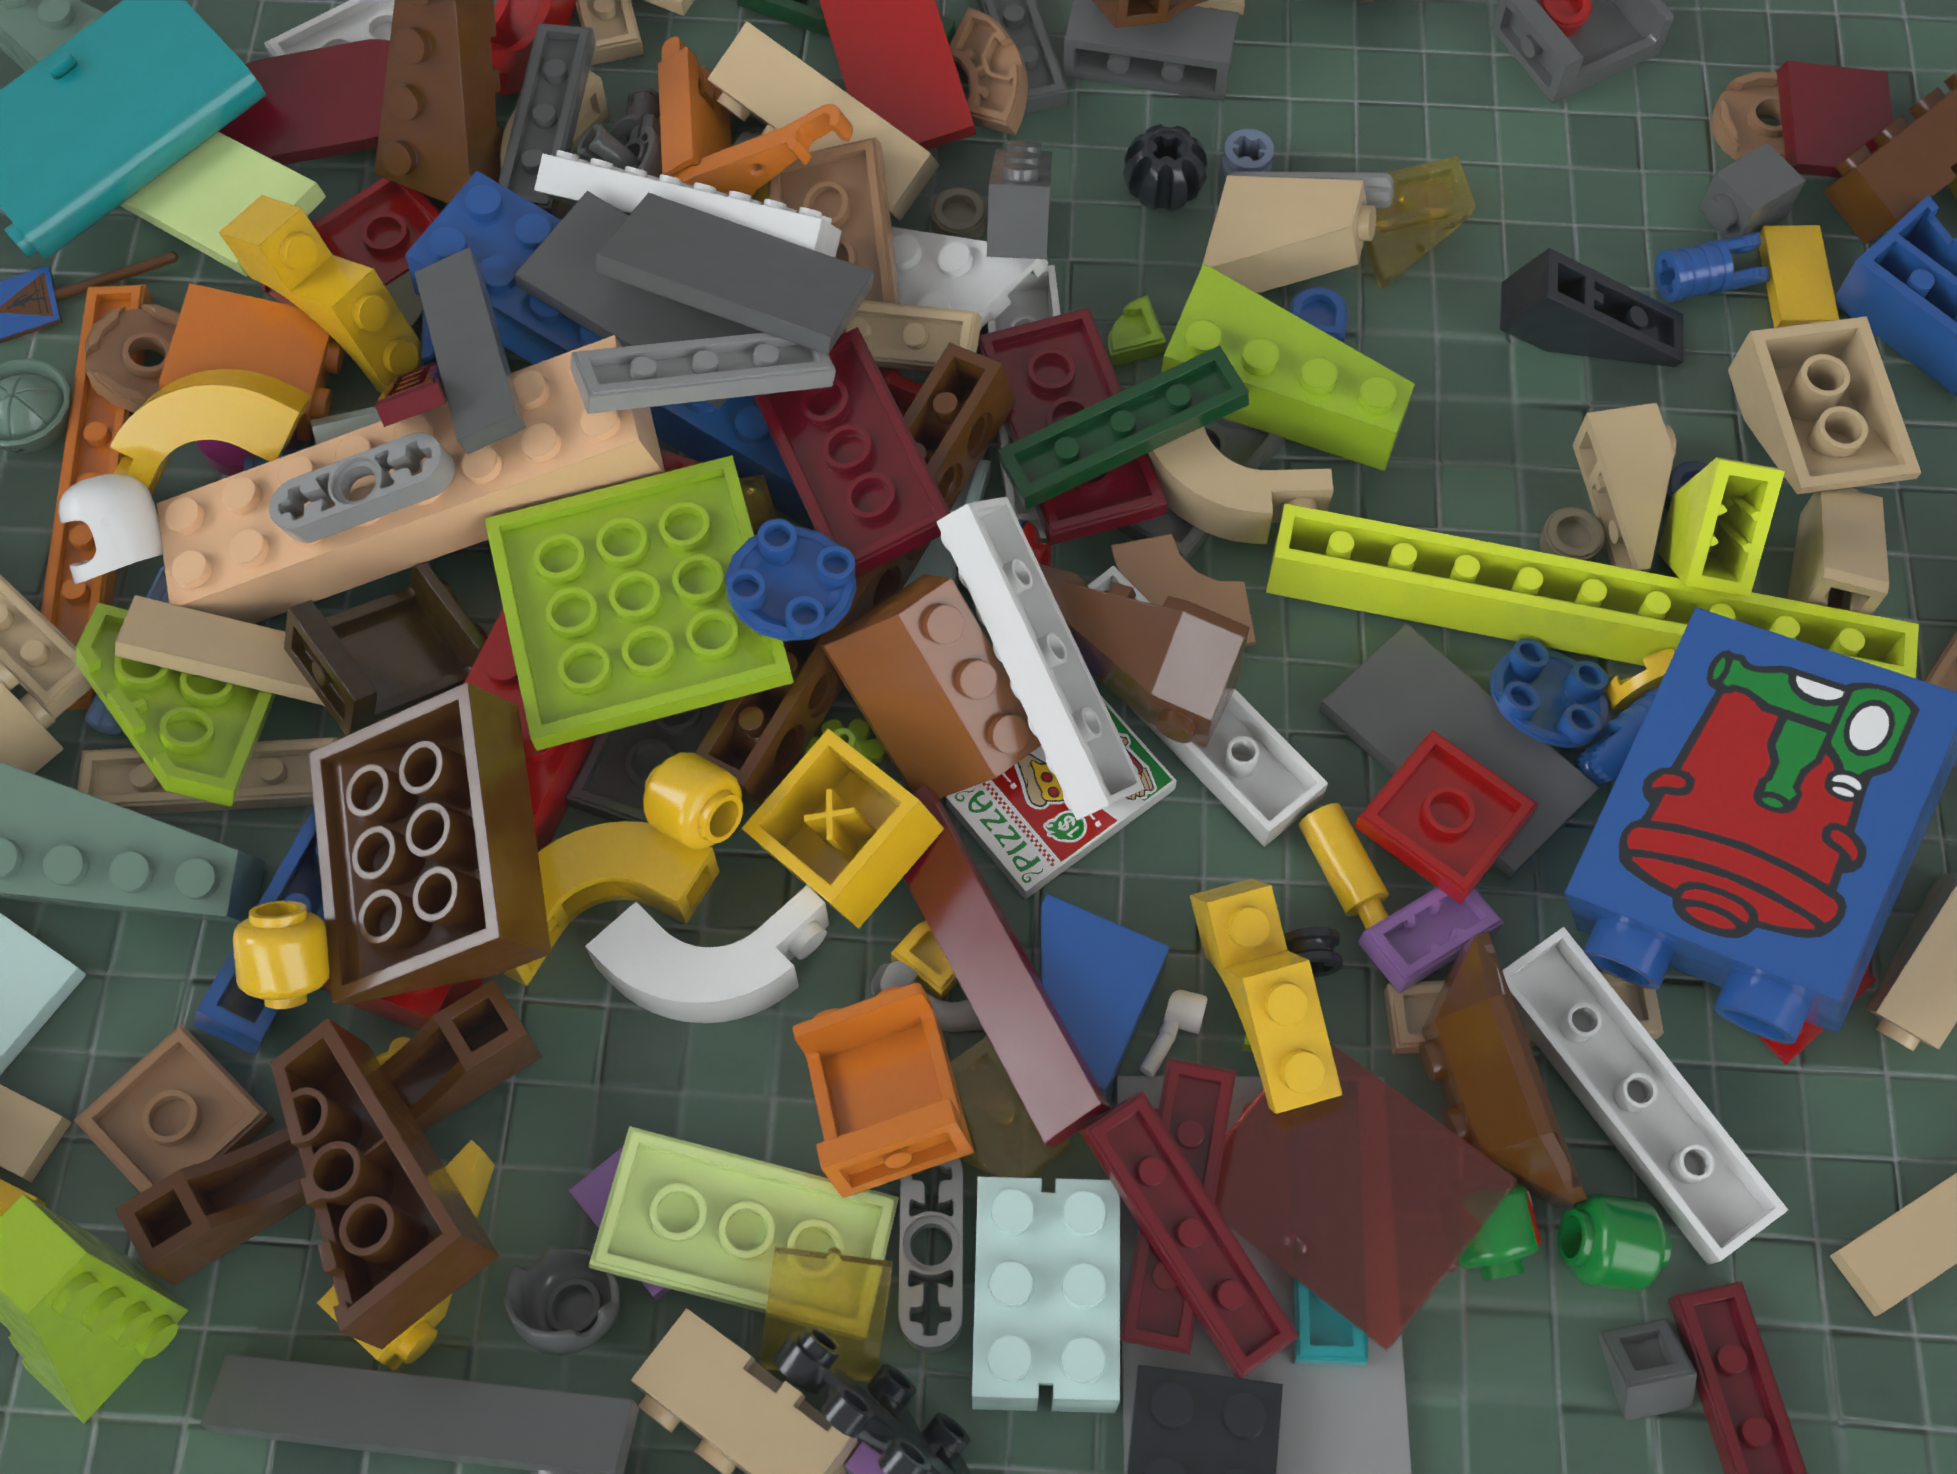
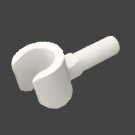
[1139,990,1208,1077]

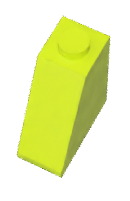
[1658,457,1785,597]

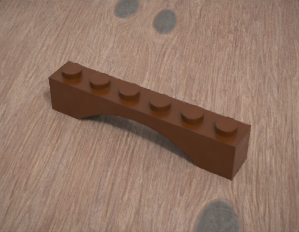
[115,979,542,1285]

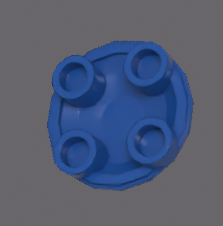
[725,519,857,641]
[1490,638,1610,748]

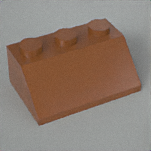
[820,574,1041,799]

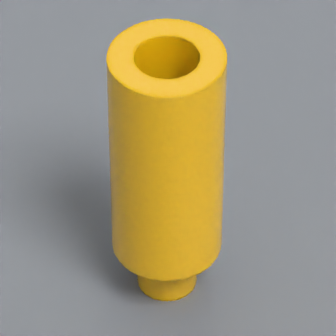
[1298,803,1389,930]

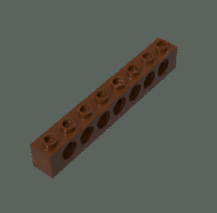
[695,342,1016,810]

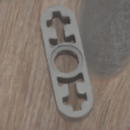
[269,432,455,543]
[898,1158,963,1353]

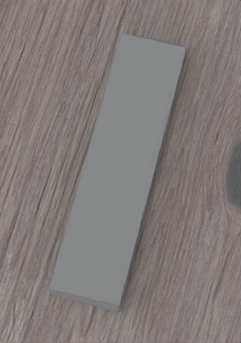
[570,332,836,414]

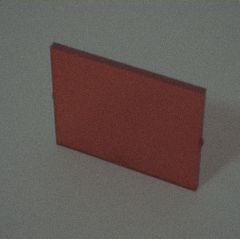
[1215,1043,1517,1352]

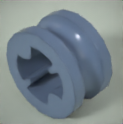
[1222,128,1274,178]

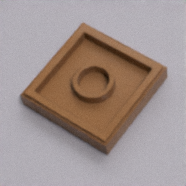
[74,1024,274,1193]

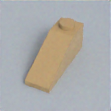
[1572,403,1676,572]

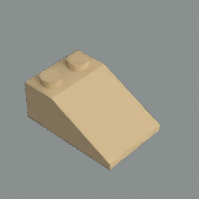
[1728,316,1921,494]

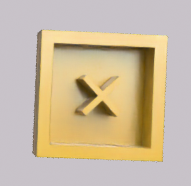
[741,729,944,929]

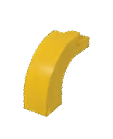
[110,369,312,496]
[504,821,720,987]

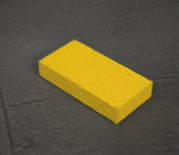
[1759,225,1839,328]

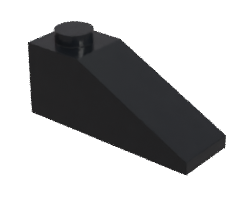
[1500,248,1683,367]

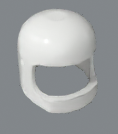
[58,474,163,584]

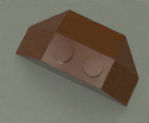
[1419,931,1587,1207]

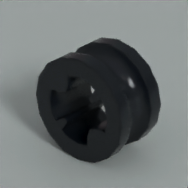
[1284,927,1343,978]

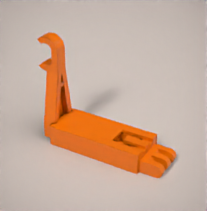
[658,36,853,196]

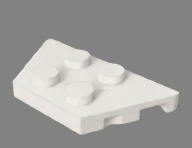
[891,227,1048,330]

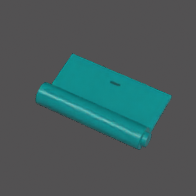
[0,0,266,260]

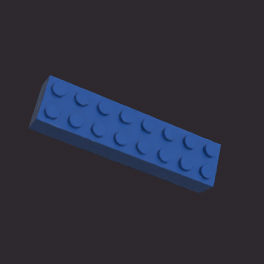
[405,171,814,529]

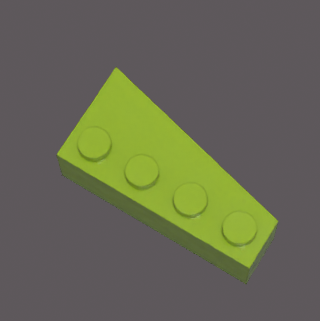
[1161,263,1415,471]
[0,1194,189,1424]

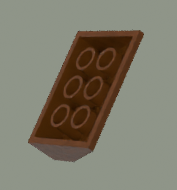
[309,682,552,1006]

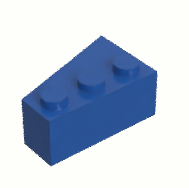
[1835,195,1957,397]

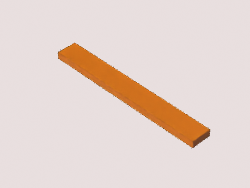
[41,285,152,710]

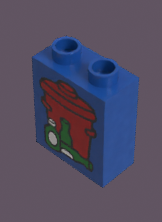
[1565,607,1957,1044]

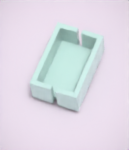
[972,1177,1120,1413]

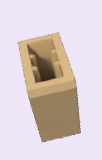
[1202,175,1376,294]
[1787,487,1889,615]
[1866,873,1957,1051]

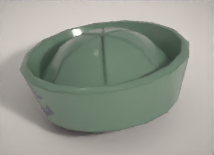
[0,358,71,454]

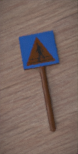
[0,251,179,343]

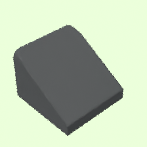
[1599,1319,1697,1420]

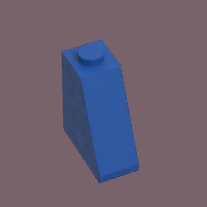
[1040,894,1170,1099]

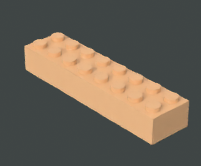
[157,335,665,624]

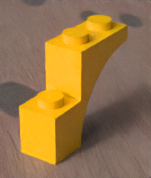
[219,195,423,393]
[1190,878,1342,1114]

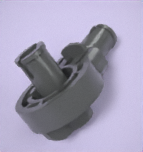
[577,87,662,178]

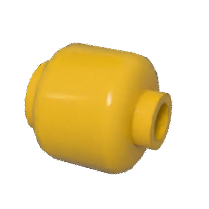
[643,752,743,850]
[233,901,329,1009]

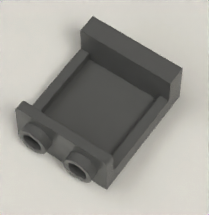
[1491,0,1674,103]

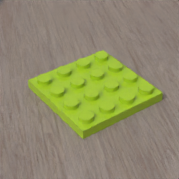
[485,455,794,751]

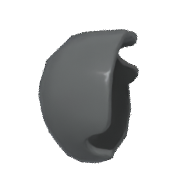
[503,1246,621,1356]

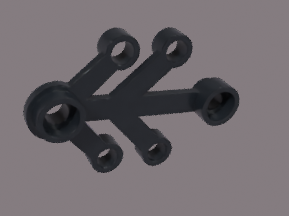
[774,1325,971,1474]

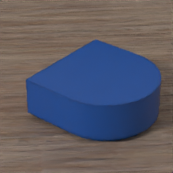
[1289,287,1348,343]

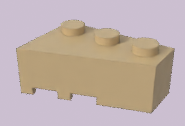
[631,1308,860,1474]

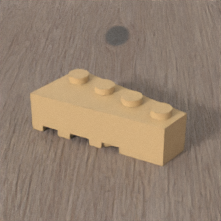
[707,21,939,221]

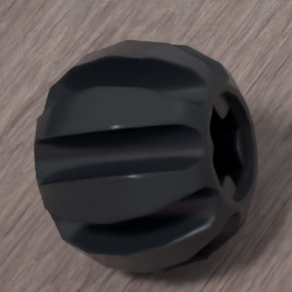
[1123,124,1208,211]

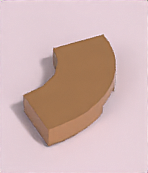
[949,7,1028,136]
[1111,534,1256,647]

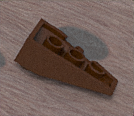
[1039,564,1250,747]

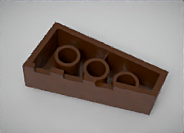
[1822,71,1957,245]

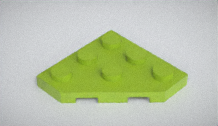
[76,602,276,807]

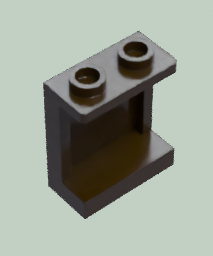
[284,562,488,736]

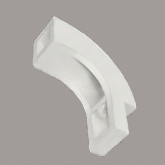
[585,885,829,1023]

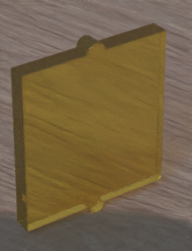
[759,1246,893,1382]

